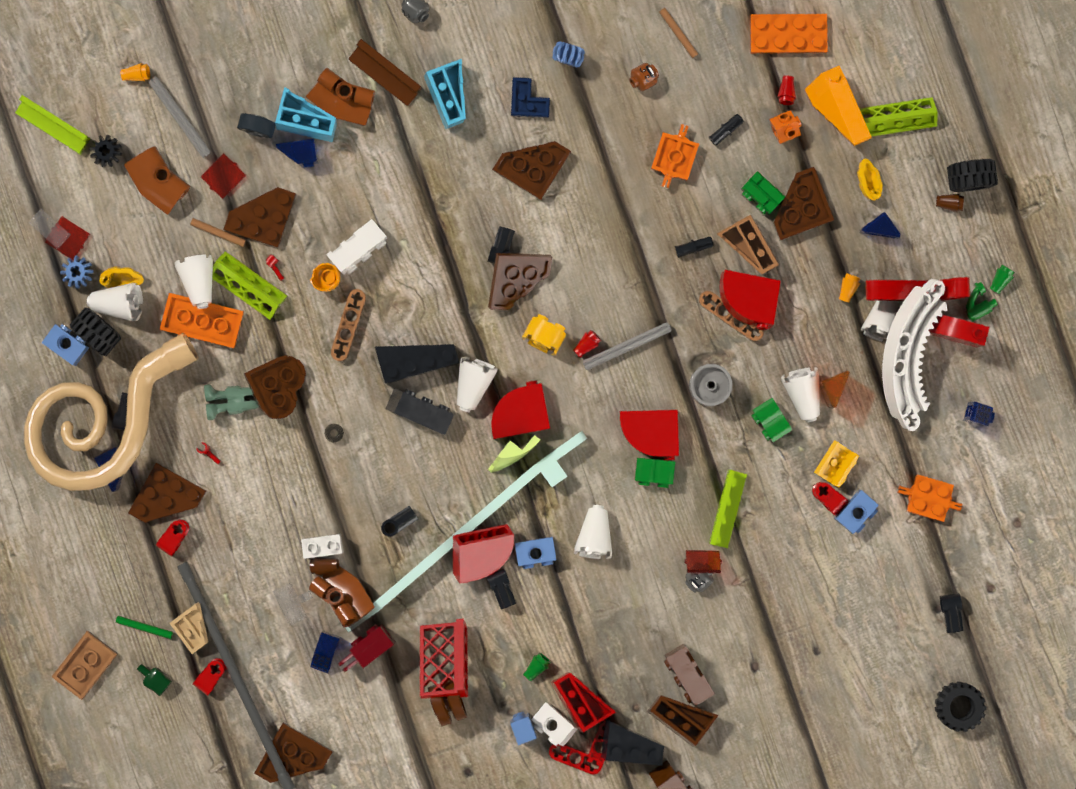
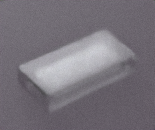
[28,209,71,248]

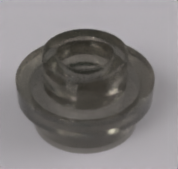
[324,424,344,443]

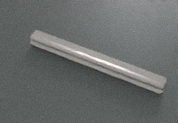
[149,77,211,158]
[583,323,671,370]

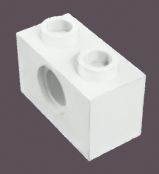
[301,534,344,559]
[531,702,578,746]

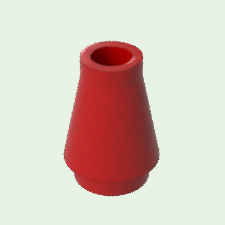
[777,75,796,105]
[573,330,602,358]

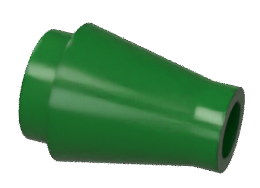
[990,265,1015,294]
[523,653,551,682]

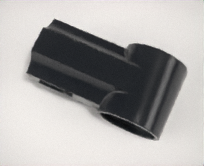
[488,226,515,264]
[112,392,128,431]
[381,506,418,537]
[487,568,516,609]
[940,593,964,633]

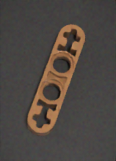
[331,289,366,361]
[699,291,764,341]

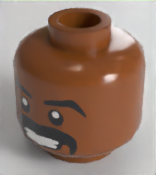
[629,63,659,91]

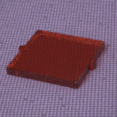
[201,153,246,199]
[45,216,90,261]
[684,550,722,573]

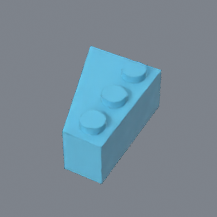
[424,59,466,129]
[275,87,337,142]

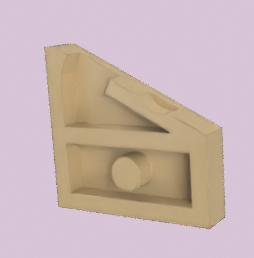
[170,602,208,654]

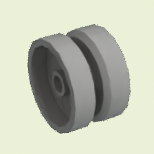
[689,364,732,406]

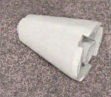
[174,255,213,309]
[87,283,143,321]
[861,301,901,342]
[457,357,498,412]
[781,367,820,422]
[574,505,612,559]

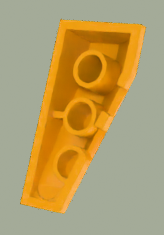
[805,66,872,146]

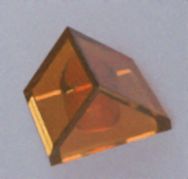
[819,371,850,409]

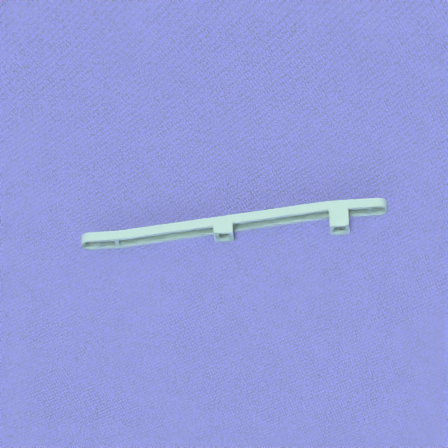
[345,431,587,632]

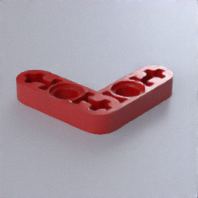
[549,721,605,775]

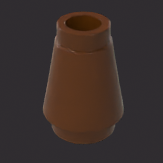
[936,194,964,213]
[310,557,340,576]

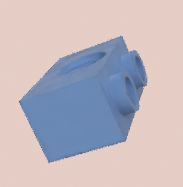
[42,324,89,366]
[834,490,879,534]
[515,537,556,569]
[510,711,537,745]

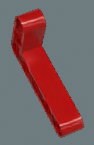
[866,277,970,301]

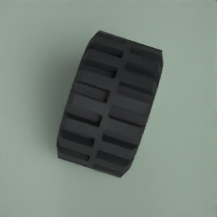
[947,159,998,192]
[70,307,121,356]
[935,682,986,732]

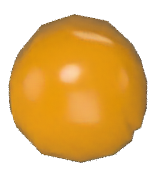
[310,263,340,292]

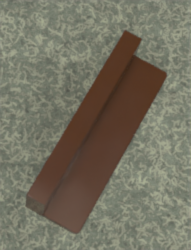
[349,39,422,106]

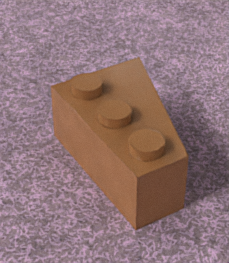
[717,215,780,274]

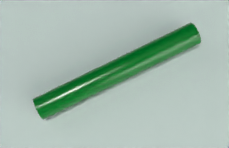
[116,616,173,639]

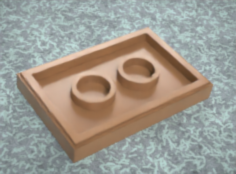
[52,631,118,700]

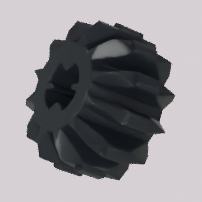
[89,135,123,168]

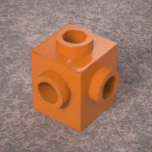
[769,110,802,144]

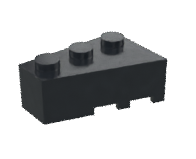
[385,388,454,435]
[601,719,664,765]

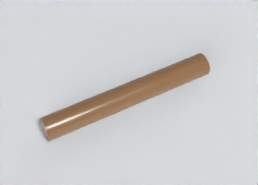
[659,8,698,59]
[190,218,246,247]

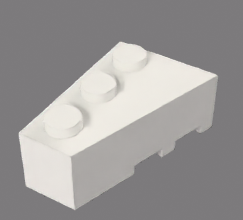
[326,219,387,275]

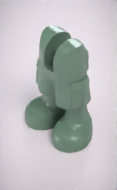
[204,384,259,420]

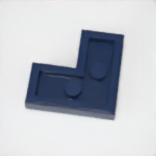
[511,77,550,118]

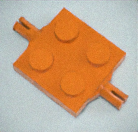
[651,124,699,189]
[897,474,962,522]

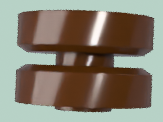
[428,678,467,727]

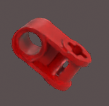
[812,482,849,516]
[156,519,190,557]
[192,658,226,696]

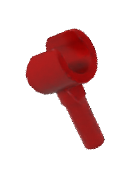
[266,254,284,281]
[196,442,221,464]

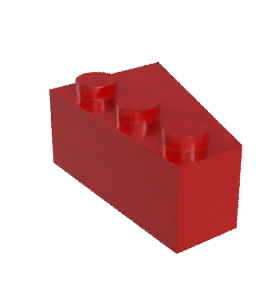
[550,672,616,732]

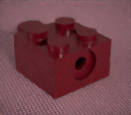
[337,624,396,673]

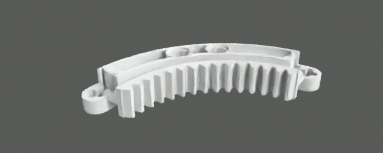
[882,279,947,431]

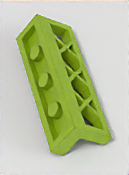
[15,95,91,155]
[859,97,938,137]
[212,251,287,320]
[709,469,747,549]

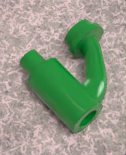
[966,282,998,322]

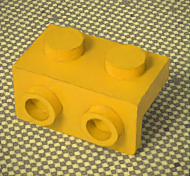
[814,440,859,488]

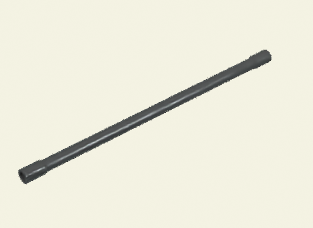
[177,562,295,789]

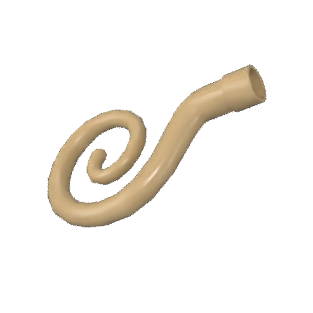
[24,333,198,491]

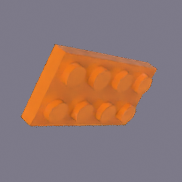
[750,14,828,53]
[160,293,244,349]

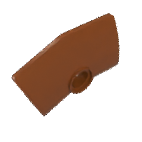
[306,68,375,126]
[124,146,191,215]
[309,566,375,627]

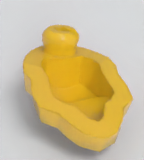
[857,158,883,201]
[99,266,144,288]

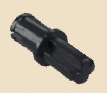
[709,114,744,146]
[675,236,714,258]

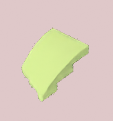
[488,435,540,473]

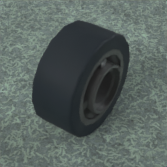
[237,113,276,138]

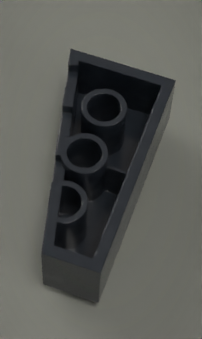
[375,344,460,384]

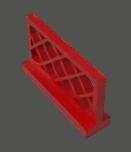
[420,618,468,699]

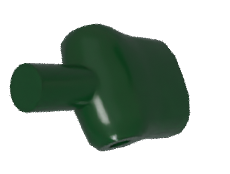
[137,664,172,697]

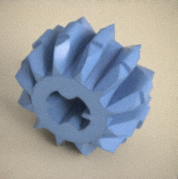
[552,42,585,67]
[60,256,94,289]

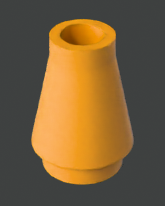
[120,63,150,82]
[839,273,861,303]

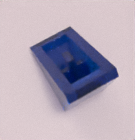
[860,212,901,239]

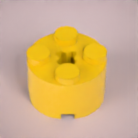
[522,314,566,356]

